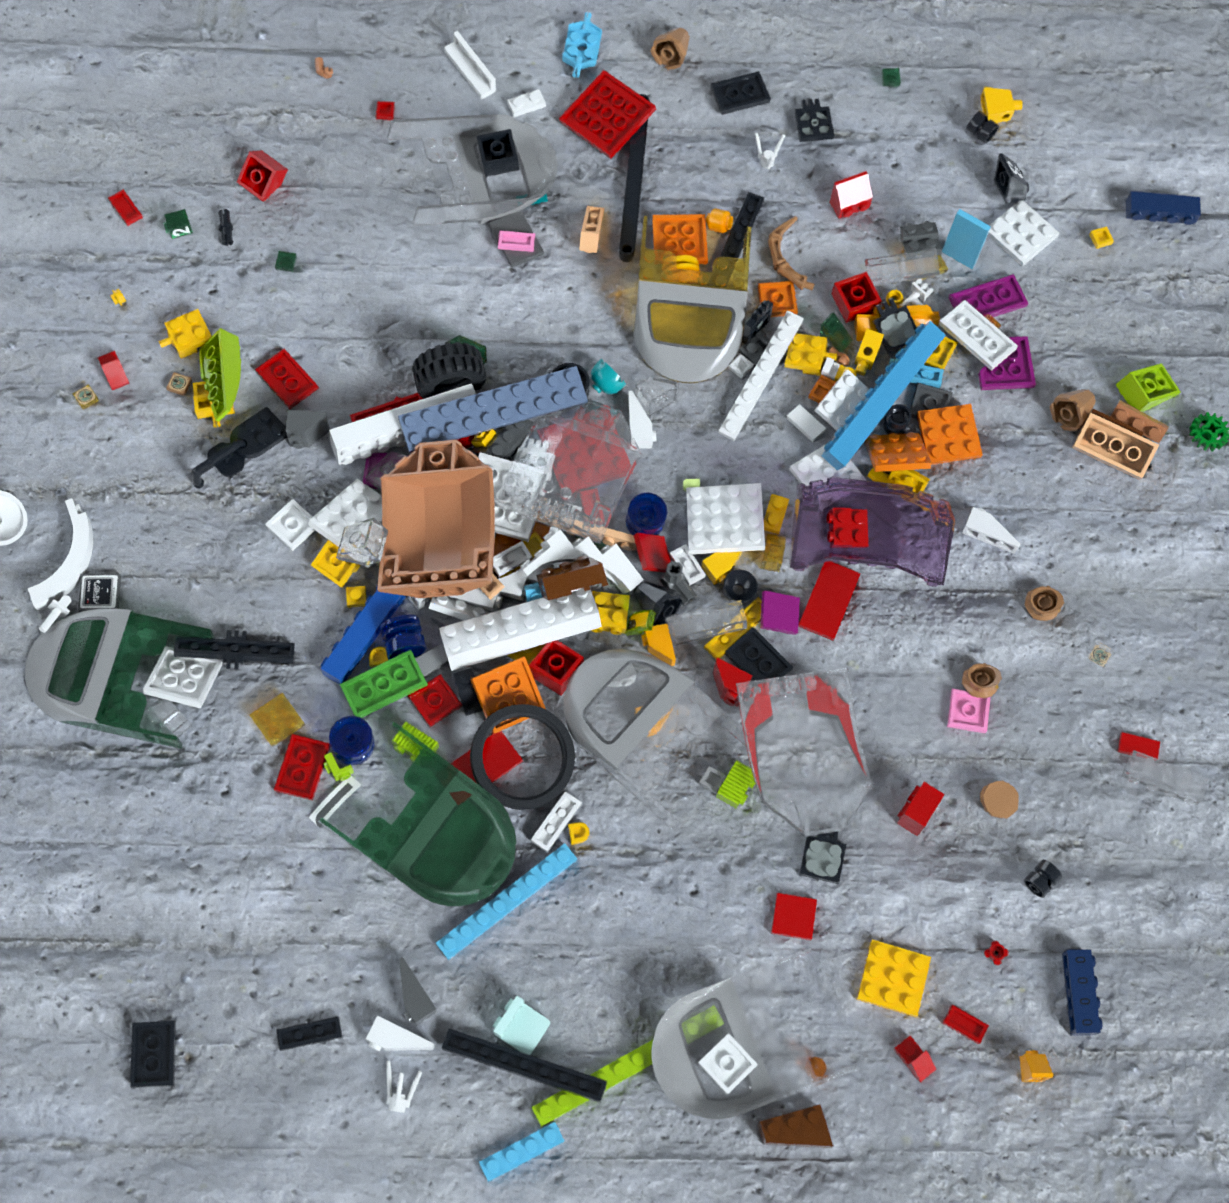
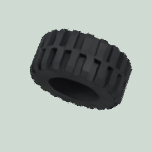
[412,342,487,399]

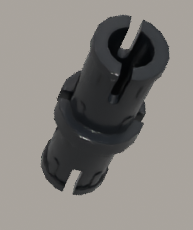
[218,209,233,246]

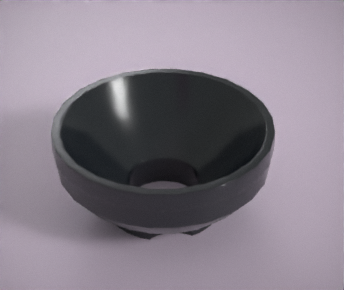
[723,570,758,604]

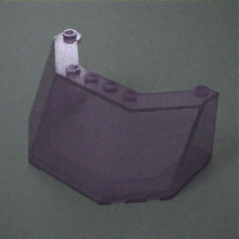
[789,477,956,587]

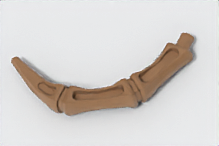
[768,216,815,290]

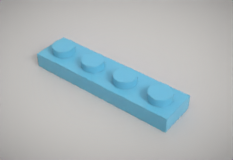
[479,1122,565,1182]

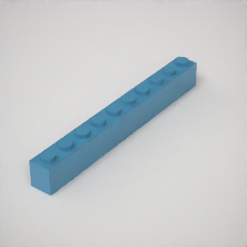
[821,321,946,470]

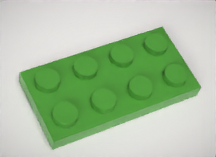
[340,650,428,720]

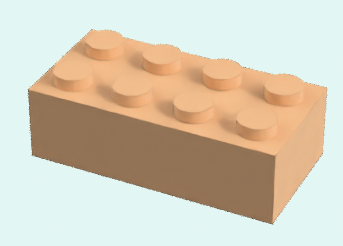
[1072,413,1159,480]

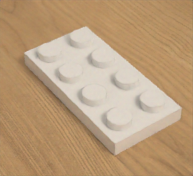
[939,300,1018,371]

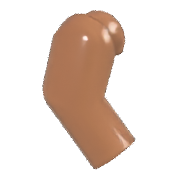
[315,57,333,79]
[828,347,850,367]

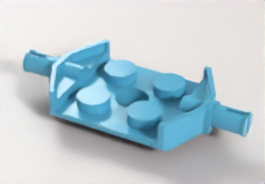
[562,12,602,78]

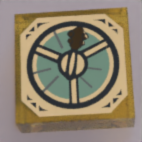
[72,384,99,410]

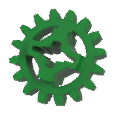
[1189,412,1229,452]

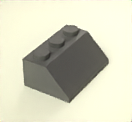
[471,419,533,461]

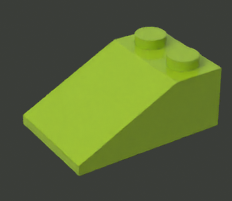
[1115,363,1181,412]

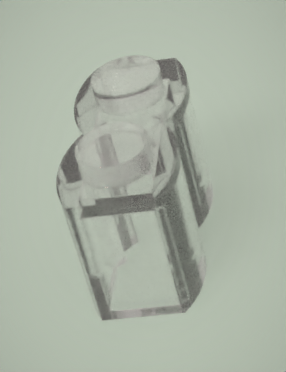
[146,698,192,741]

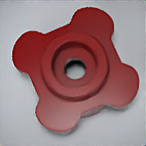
[984,941,1009,965]

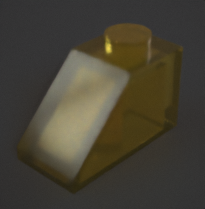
[761,533,786,572]

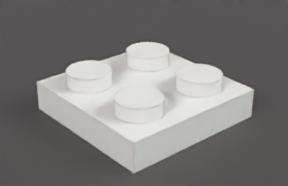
[265,499,315,551]
[698,1033,758,1095]

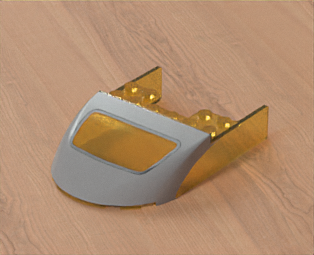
[633,216,751,383]

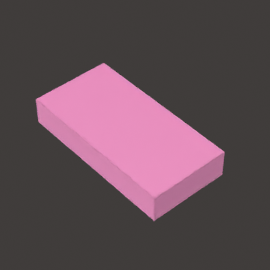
[498,230,535,252]

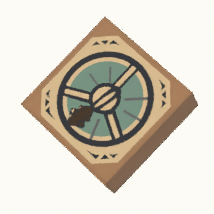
[166,372,192,396]

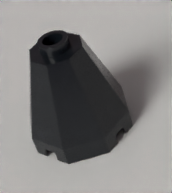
[634,581,683,626]

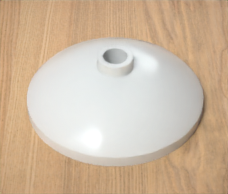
[0,490,27,546]

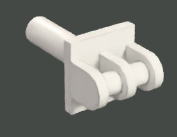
[899,278,934,306]
[39,595,71,633]

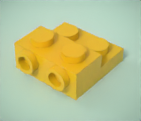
[311,540,362,588]
[591,591,630,635]

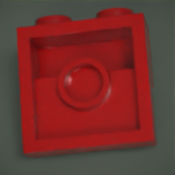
[826,508,869,548]

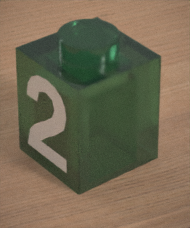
[163,209,193,239]

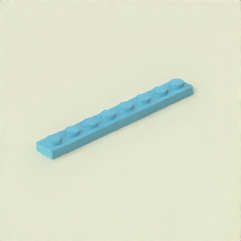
[436,843,577,960]

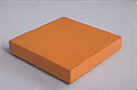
[757,281,798,317]

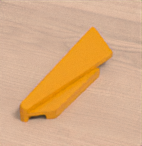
[854,305,940,341]

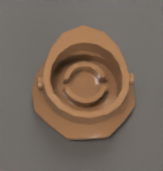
[1024,586,1064,621]
[962,663,1002,698]
[980,780,1019,819]

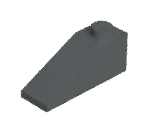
[399,957,437,1026]

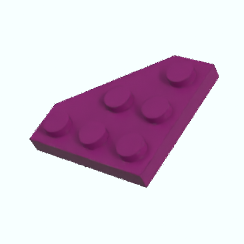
[978,336,1036,390]

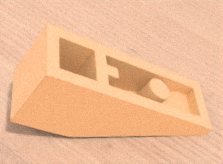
[579,206,604,253]

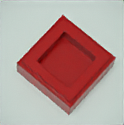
[376,101,395,120]

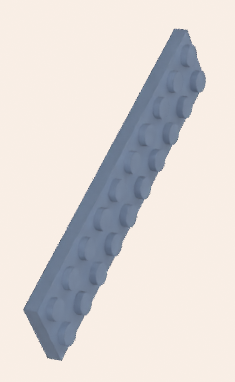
[398,366,588,453]

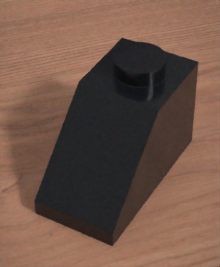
[453,668,483,716]

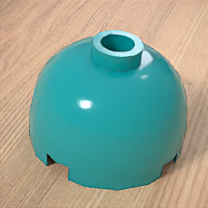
[591,358,627,395]

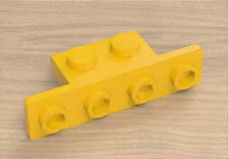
[867,468,938,513]

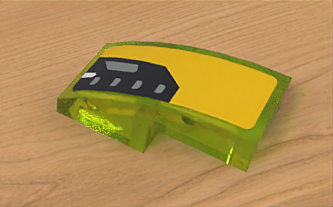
[625,610,656,636]

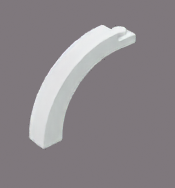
[28,498,93,612]

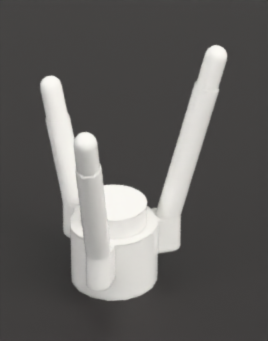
[755,133,785,169]
[386,1061,422,1113]

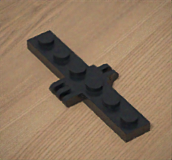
[174,630,295,670]

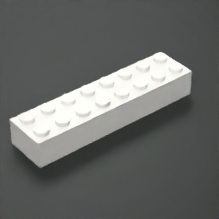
[329,383,476,465]
[439,588,602,671]

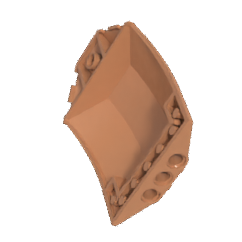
[377,440,495,598]

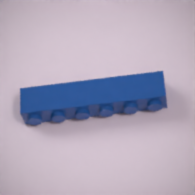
[321,585,406,685]

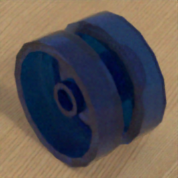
[329,716,375,765]

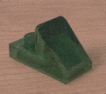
[820,312,853,352]

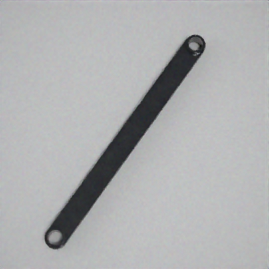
[619,94,650,262]

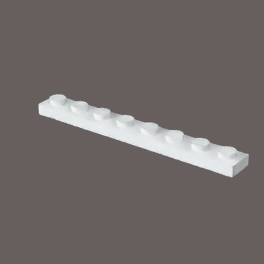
[718,311,804,441]

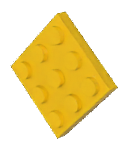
[856,939,931,1017]

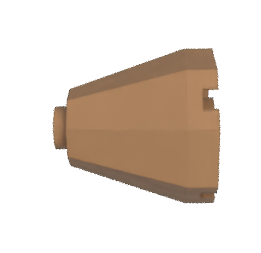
[650,27,690,70]
[1050,389,1096,431]

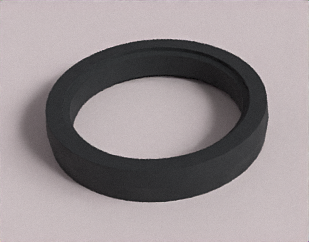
[470,704,575,810]

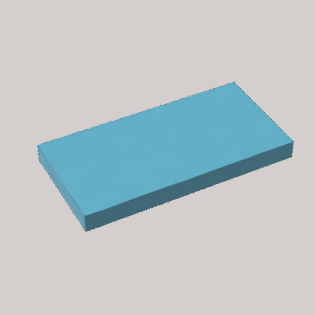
[942,209,991,269]

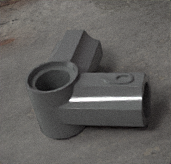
[660,561,697,606]

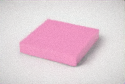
[947,689,990,734]

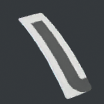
[309,776,361,827]

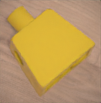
[980,87,1023,123]
[854,329,884,375]

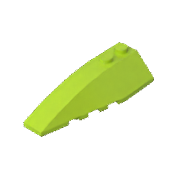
[199,328,241,422]

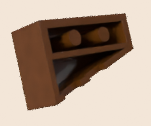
[536,555,608,601]
[757,1104,833,1148]

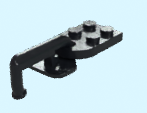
[192,407,287,489]

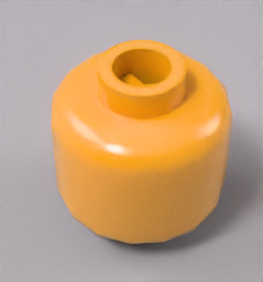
[706,208,733,233]

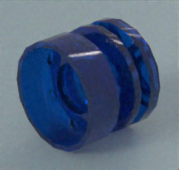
[625,492,668,535]
[379,614,427,660]

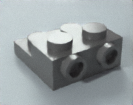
[900,221,942,260]

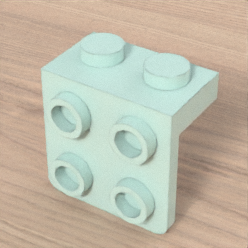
[492,996,550,1055]

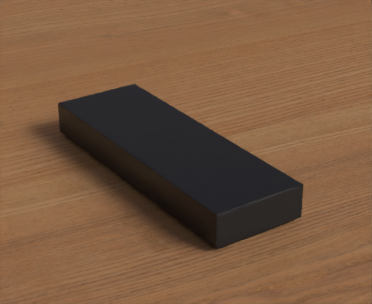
[276,1016,343,1051]

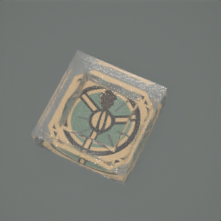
[1087,641,1114,668]

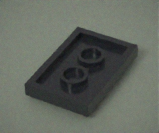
[710,71,771,115]
[725,627,794,691]
[130,1020,176,1088]

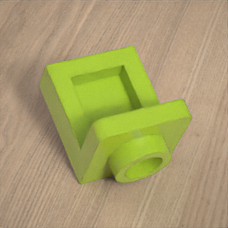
[323,753,354,781]

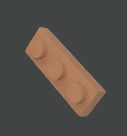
[1110,400,1169,444]

